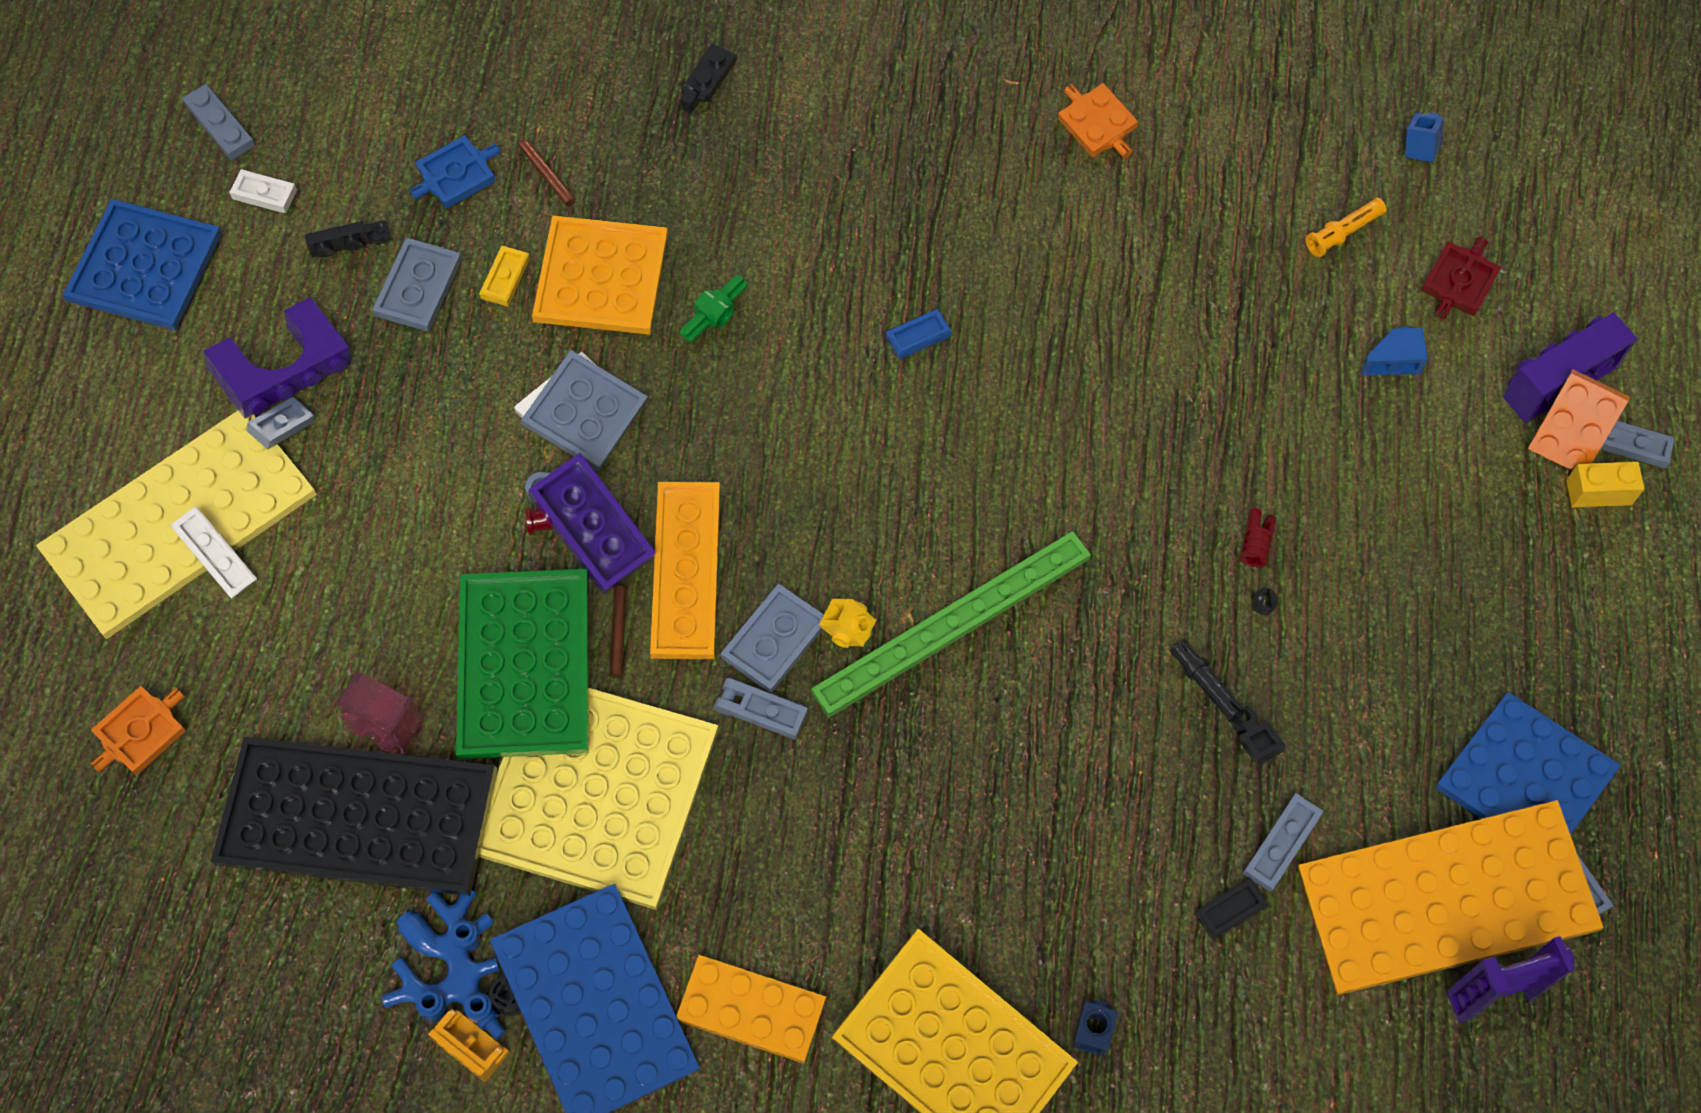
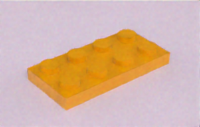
[676,955,826,1064]

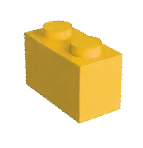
[1566,462,1644,508]

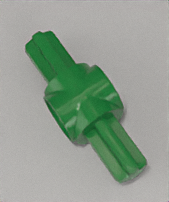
[680,275,748,343]

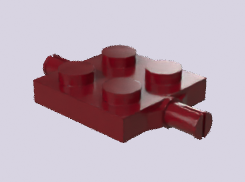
[1421,237,1501,319]

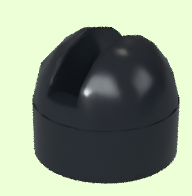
[1251,588,1278,615]

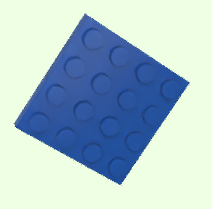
[63,199,222,331]
[1435,692,1621,835]

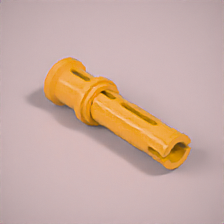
[1305,197,1386,258]

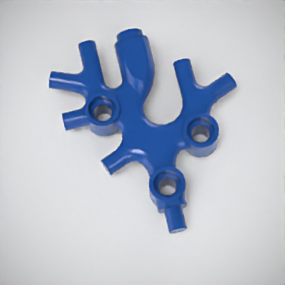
[382,890,506,1040]

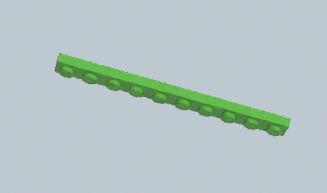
[811,531,1091,718]

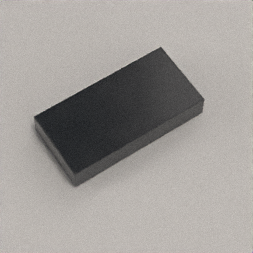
[1194,877,1269,941]

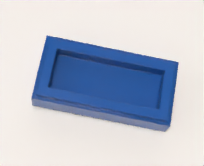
[885,308,952,360]

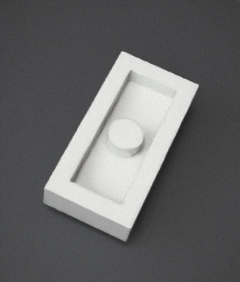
[230,169,297,214]

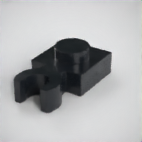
[1232,707,1285,766]

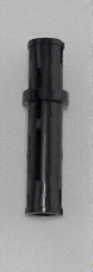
[1170,639,1246,723]

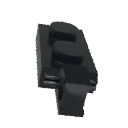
[680,44,736,114]
[305,220,391,258]

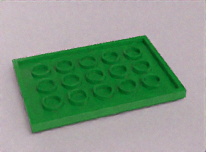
[456,569,589,759]

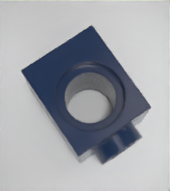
[1072,1000,1118,1057]

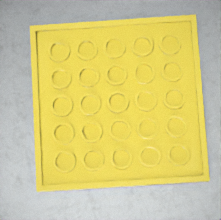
[479,688,719,910]

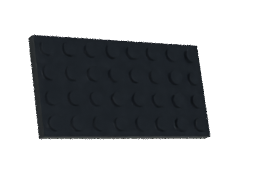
[211,737,497,896]

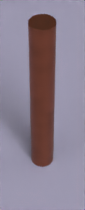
[518,139,576,207]
[609,586,626,678]

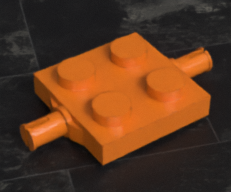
[1058,83,1138,159]
[90,686,186,776]

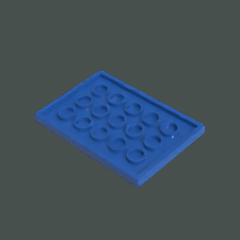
[490,884,700,1113]

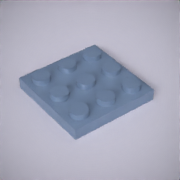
[521,350,648,471]

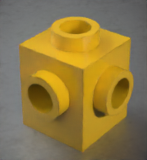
[819,599,876,648]

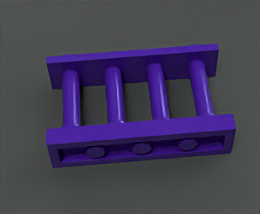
[1446,936,1575,1024]

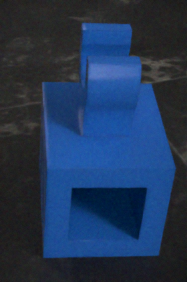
[1405,112,1444,162]

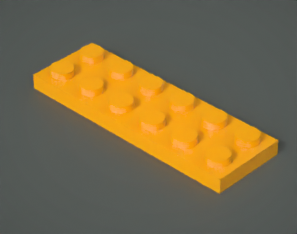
[650,482,720,659]

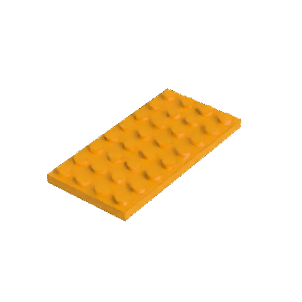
[1298,800,1604,996]

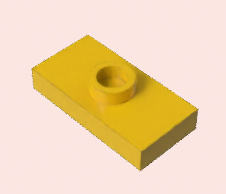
[479,246,530,307]

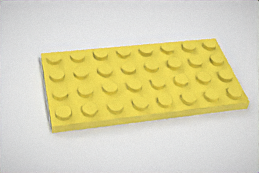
[36,410,317,639]

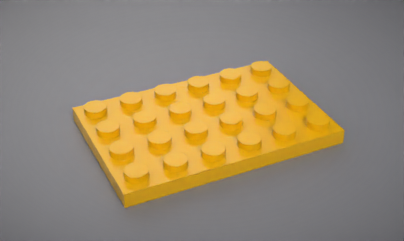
[831,929,1078,1113]

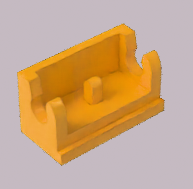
[428,1009,510,1082]

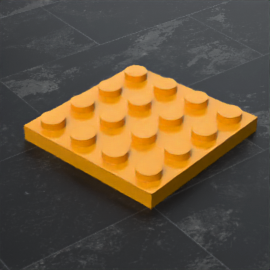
[532,215,668,335]

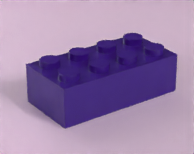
[1503,312,1637,424]
[528,453,656,595]

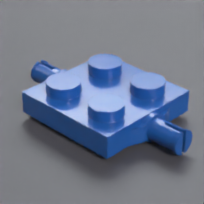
[409,135,501,209]

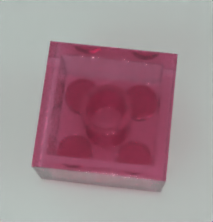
[335,671,423,754]

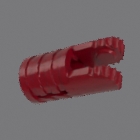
[1240,507,1277,568]

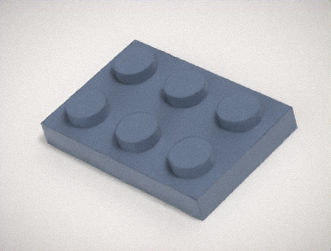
[372,238,462,332]
[720,583,824,694]

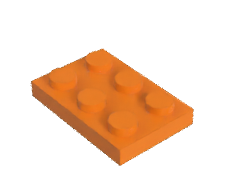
[1528,369,1630,471]

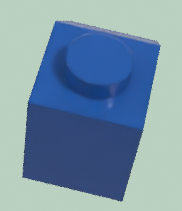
[1361,326,1428,376]

